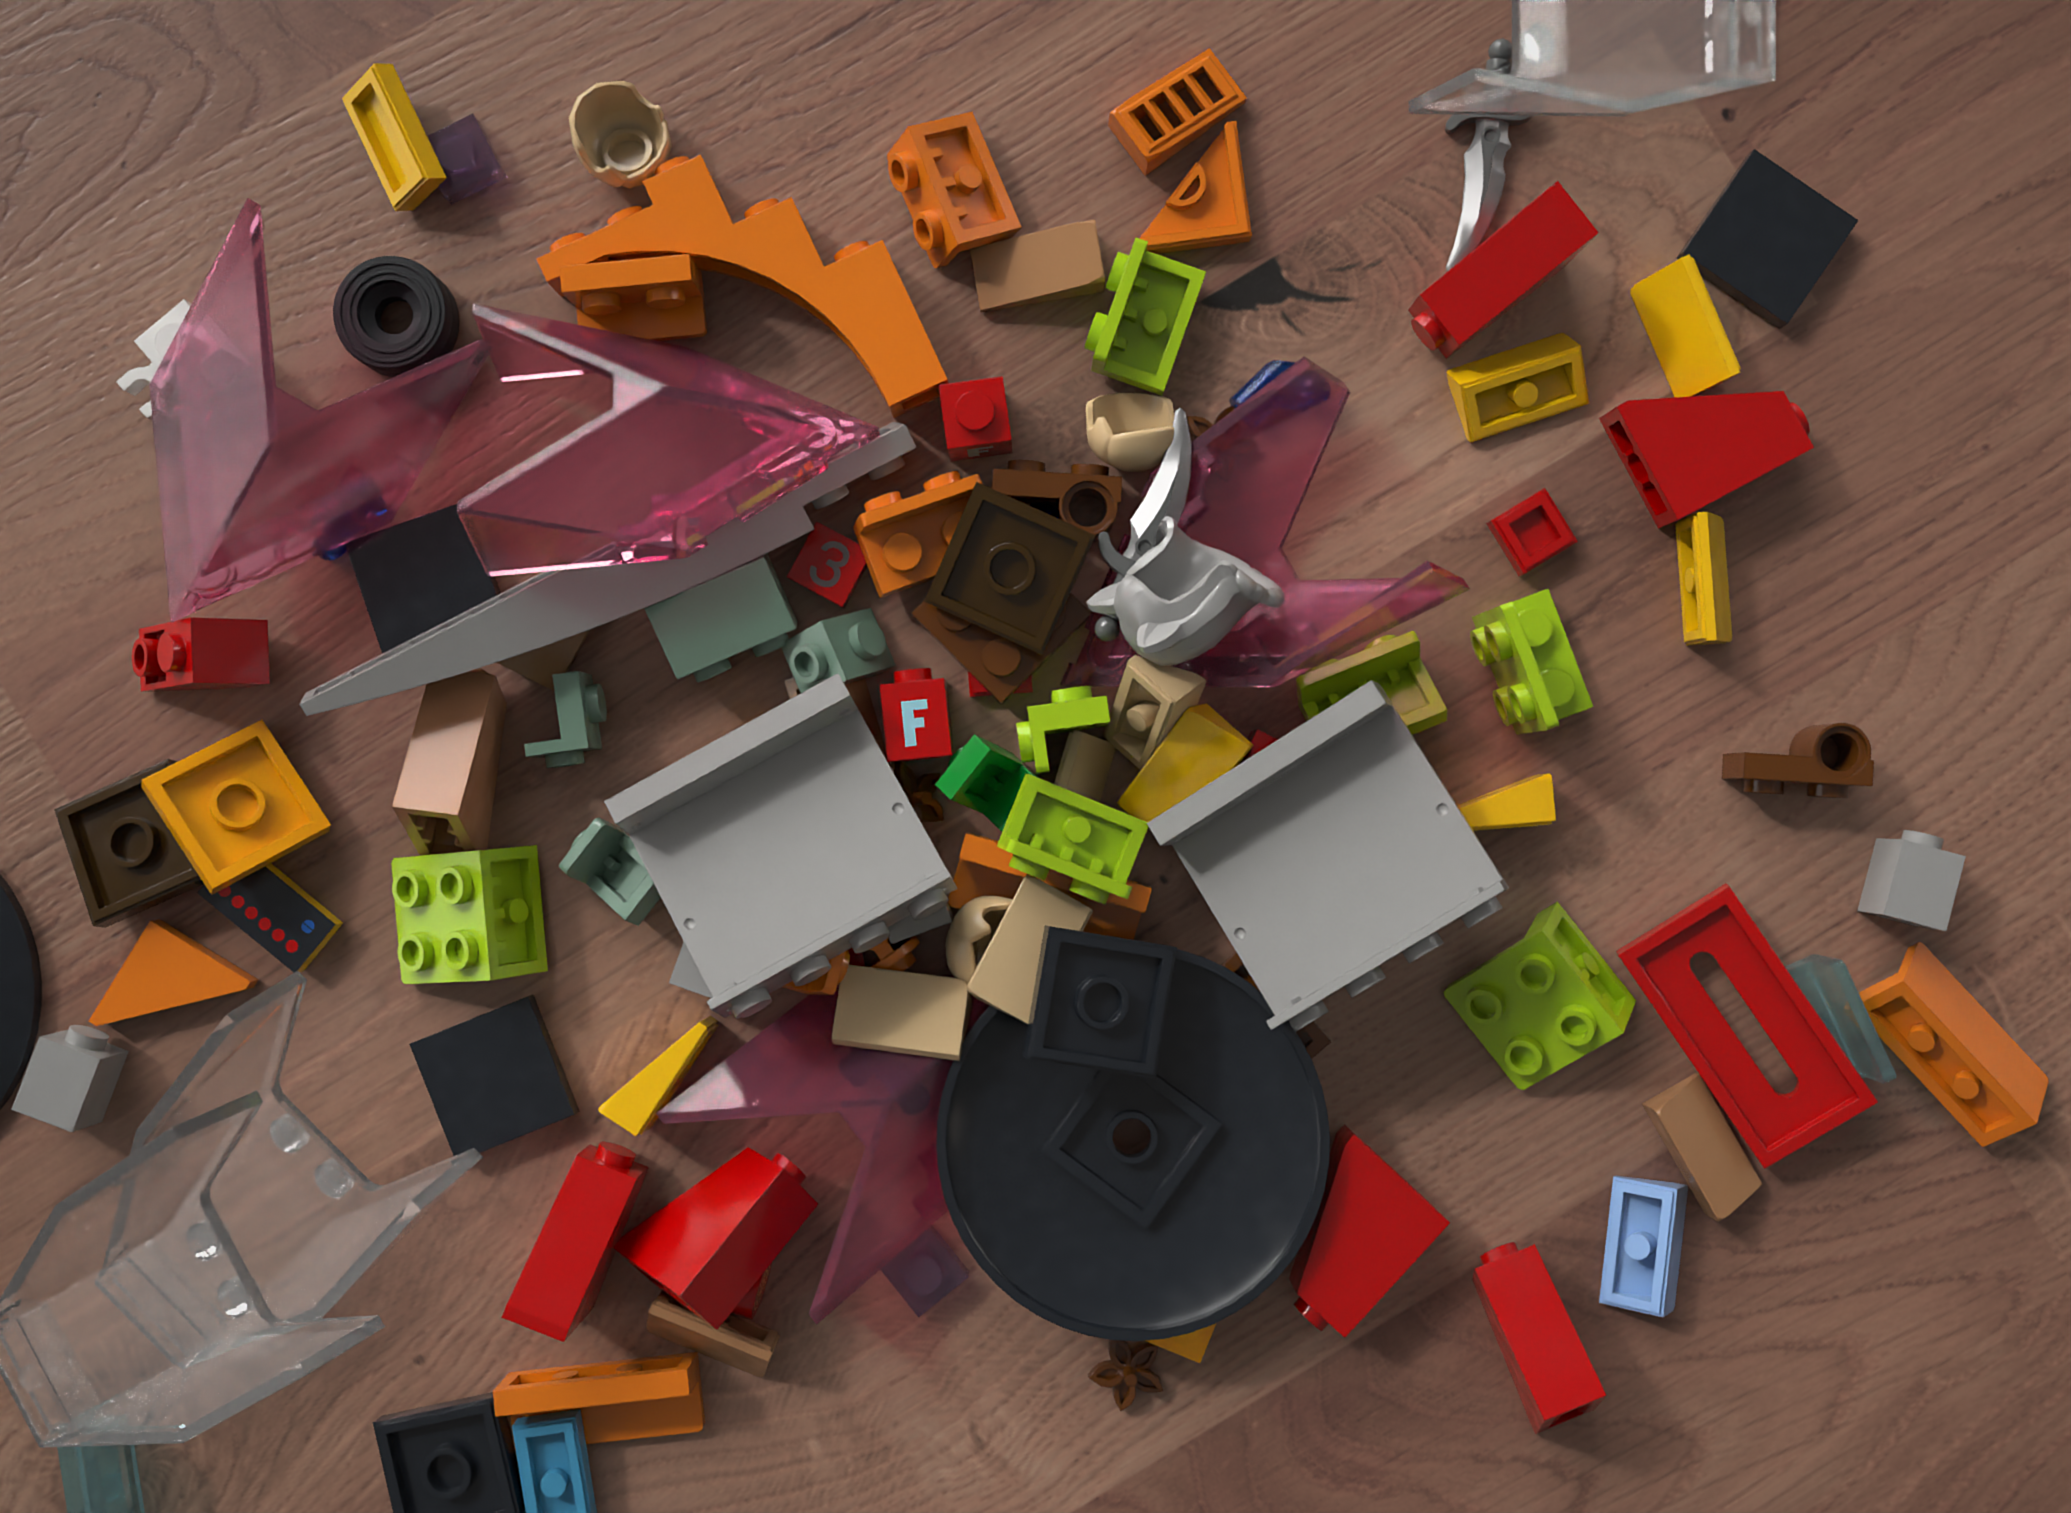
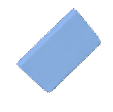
[1599,1176,1688,1317]

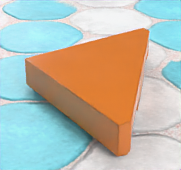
[1139,121,1252,254]
[88,919,259,1026]

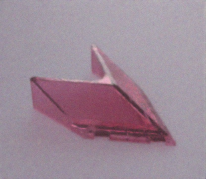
[149,198,493,623]
[457,303,880,577]
[1060,357,1470,687]
[656,974,990,1325]

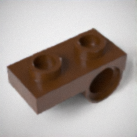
[992,460,1122,543]
[1722,723,1874,798]

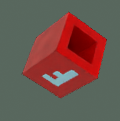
[939,376,1012,462]
[880,668,954,763]

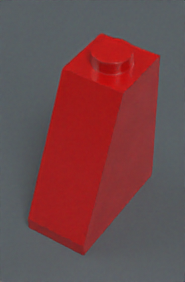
[1408,181,1599,359]
[1599,391,1814,529]
[1289,1124,1450,1338]
[501,1141,649,1342]
[613,1147,818,1330]
[1472,1242,1607,1434]

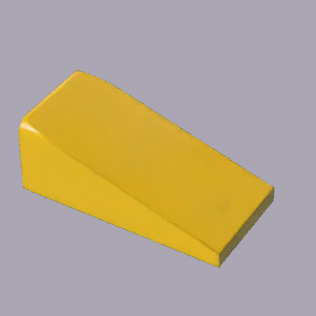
[1457,773,1556,831]
[598,1016,719,1136]

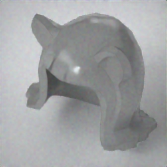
[1087,516,1285,666]

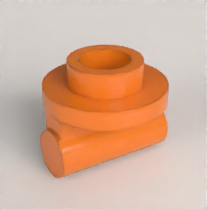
[865,935,920,971]

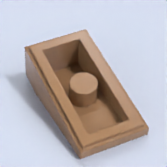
[970,219,1105,313]

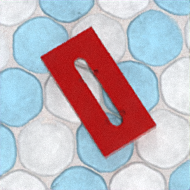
[1616,883,1878,1169]

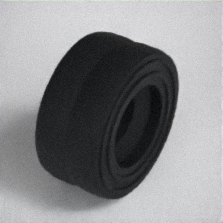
[333,256,459,378]

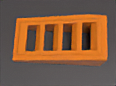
[1108,48,1247,176]

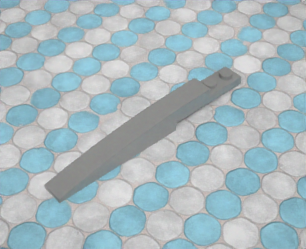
[299,422,917,716]

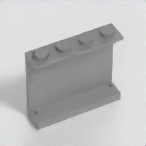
[604,673,958,1019]
[1147,680,1509,1032]

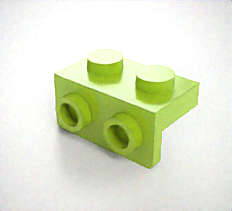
[1084,237,1206,396]
[1296,631,1447,735]
[1016,686,1110,774]
[997,774,1149,905]

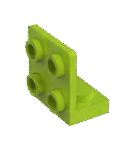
[1470,588,1594,734]
[391,845,548,984]
[1444,901,1636,1090]

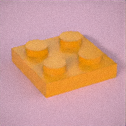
[141,720,331,895]

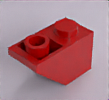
[132,617,270,692]

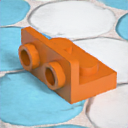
[887,111,1022,268]
[559,254,707,348]
[853,471,983,598]

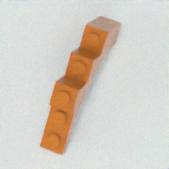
[536,154,948,418]

